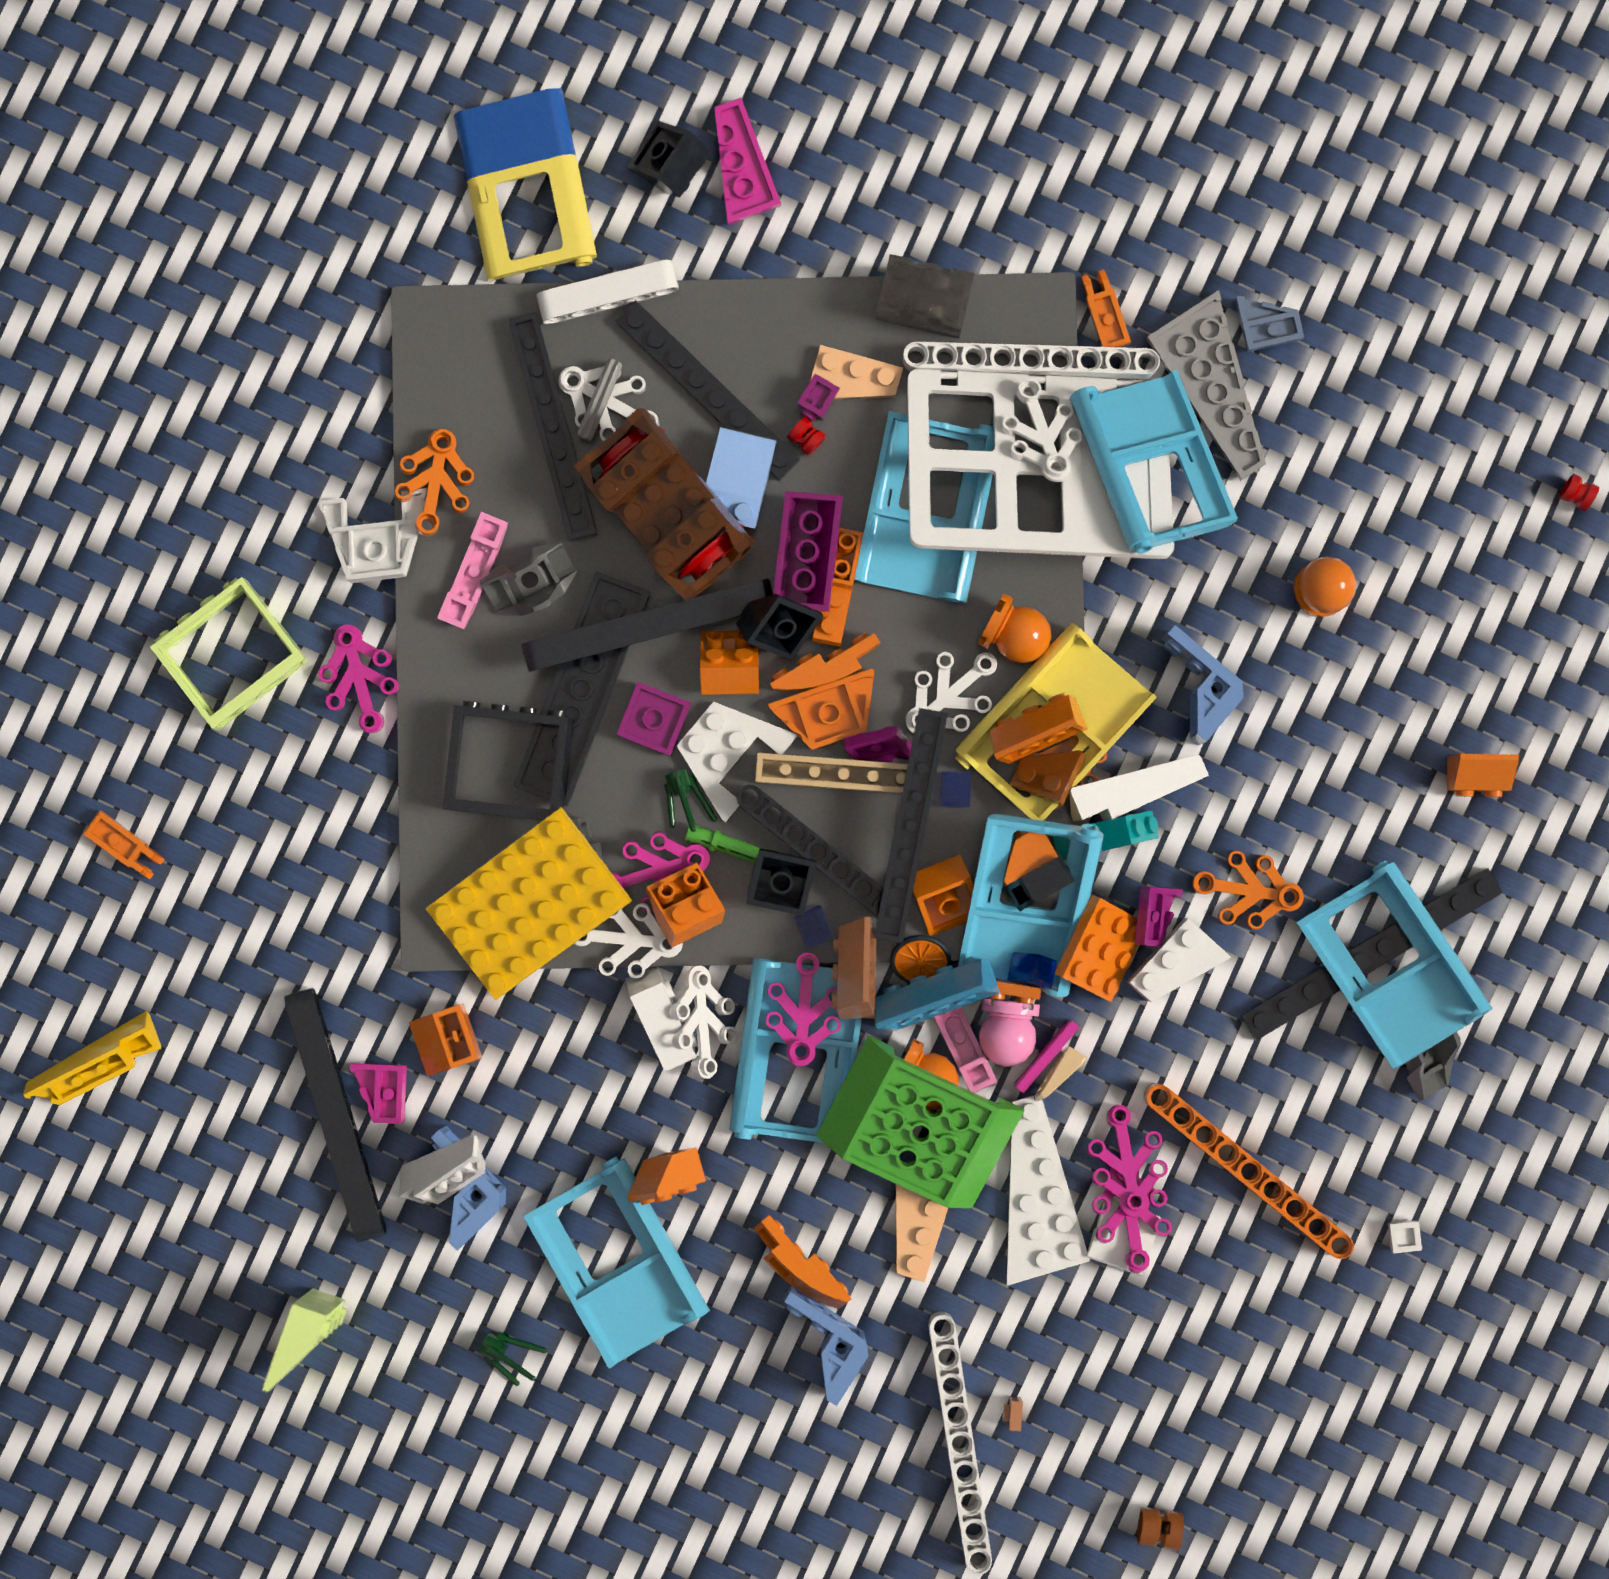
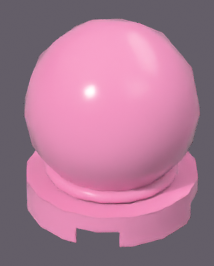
[979,999,1040,1067]

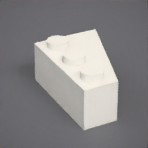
[1126,918,1232,1002]
[626,967,698,1071]

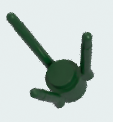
[664,769,717,832]
[478,1331,547,1386]

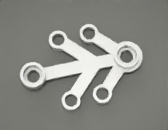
[558,364,659,442]
[1001,378,1083,482]
[906,652,997,733]
[574,903,683,979]
[670,966,737,1079]

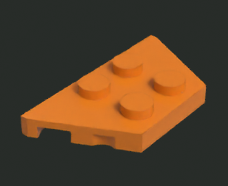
[768,668,874,750]

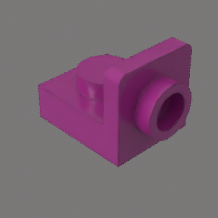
[797,373,840,422]

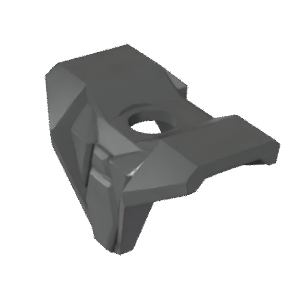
[480,540,577,616]
[1405,1032,1461,1101]

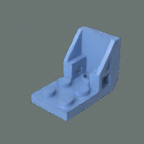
[1161,625,1244,745]
[431,1125,506,1251]
[784,1285,869,1406]

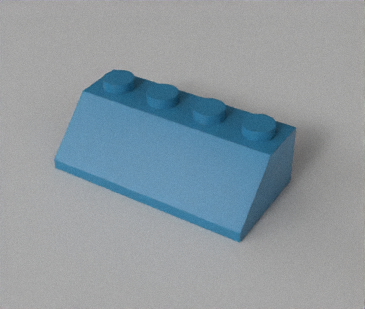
[875,956,1000,1031]

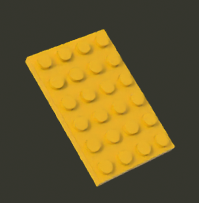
[425,807,632,1001]

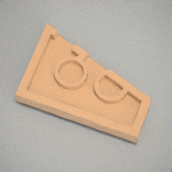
[810,345,903,400]
[896,1184,948,1282]

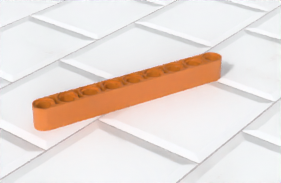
[1143,1083,1354,1259]

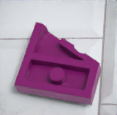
[844,725,912,763]
[1135,886,1183,946]

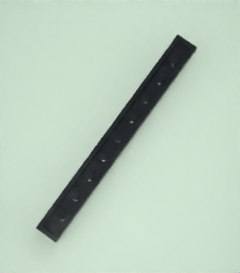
[1240,868,1503,1041]

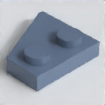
[1235,296,1304,352]

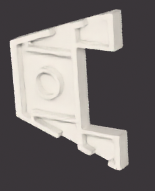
[318,488,427,583]
[677,702,797,823]

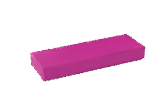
[1014,1020,1080,1093]

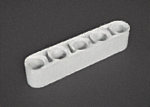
[536,260,679,324]

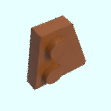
[1010,750,1086,805]

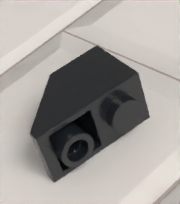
[1005,855,1075,912]

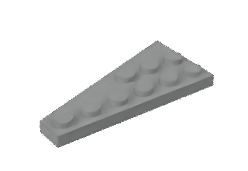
[1146,290,1266,481]

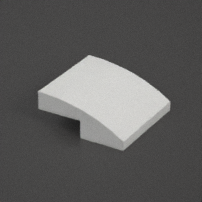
[1086,1200,1161,1276]

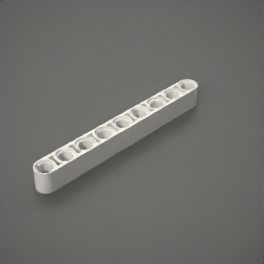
[902,342,1160,379]
[928,1311,992,1575]

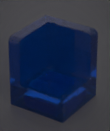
[940,771,971,808]
[795,906,834,949]
[1007,952,1057,989]

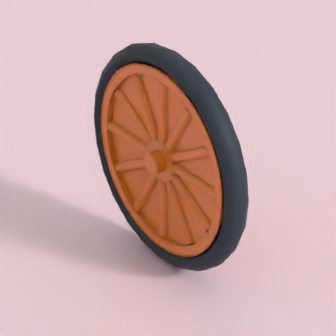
[890,935,951,983]

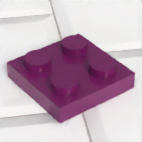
[616,681,692,757]

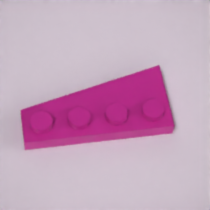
[714,98,781,225]

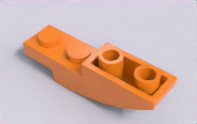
[812,528,864,647]
[770,632,881,692]
[753,1215,851,1309]

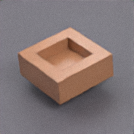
[1003,1396,1023,1431]

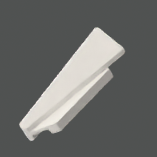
[1069,755,1209,821]
[399,1135,485,1204]

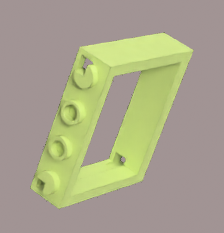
[150,577,309,731]

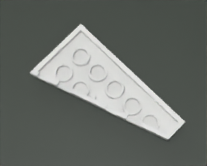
[1006,1095,1090,1286]

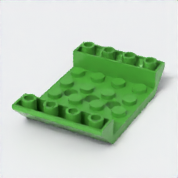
[816,1035,1024,1209]

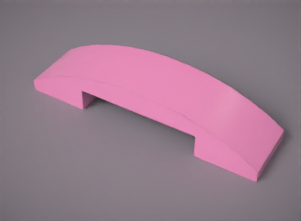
[437,512,508,629]
[934,1008,998,1093]

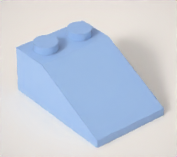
[706,427,777,529]

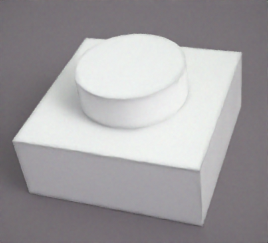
[1388,1220,1422,1253]

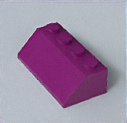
[773,491,843,612]

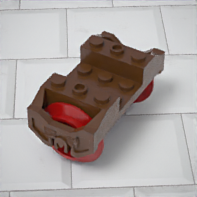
[574,408,756,601]

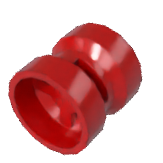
[787,416,827,457]
[1559,473,1599,512]

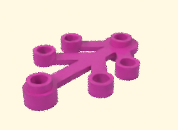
[318,624,399,733]
[611,831,710,913]
[765,953,841,1066]
[1087,1105,1168,1217]
[1092,1159,1172,1273]

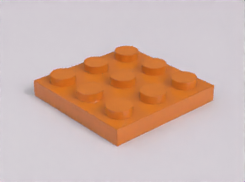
[1054,895,1138,1002]

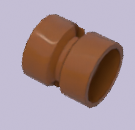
[1137,1506,1184,1551]

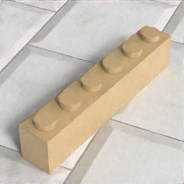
[755,753,908,794]

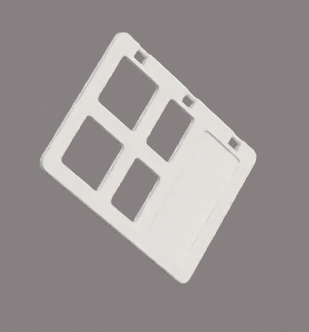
[907,369,1174,559]

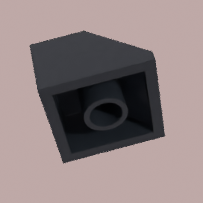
[627,121,711,198]
[736,594,824,661]
[747,848,817,916]

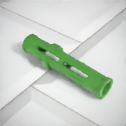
[685,825,764,863]

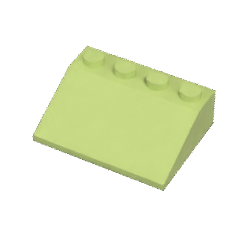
[262,1288,347,1392]

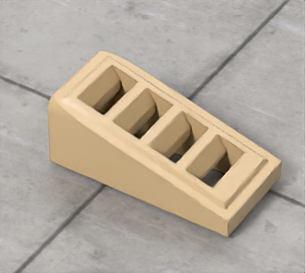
[1034,1046,1087,1101]

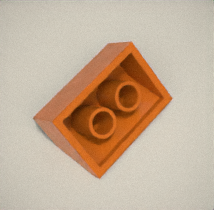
[990,693,1088,764]

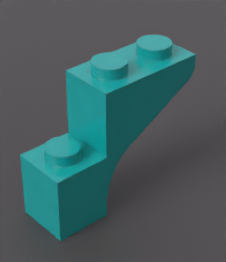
[1052,810,1159,860]

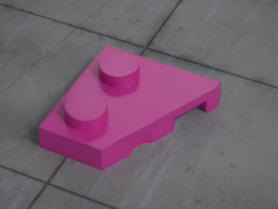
[350,1063,407,1124]

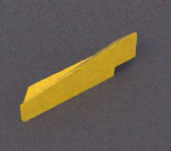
[23,1011,161,1105]

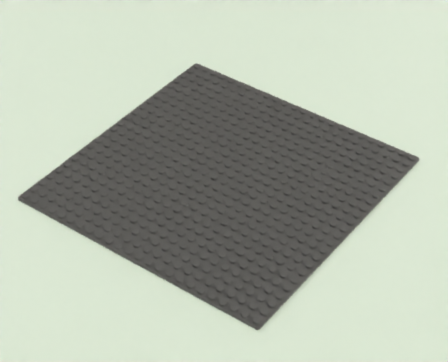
[391,272,1091,972]

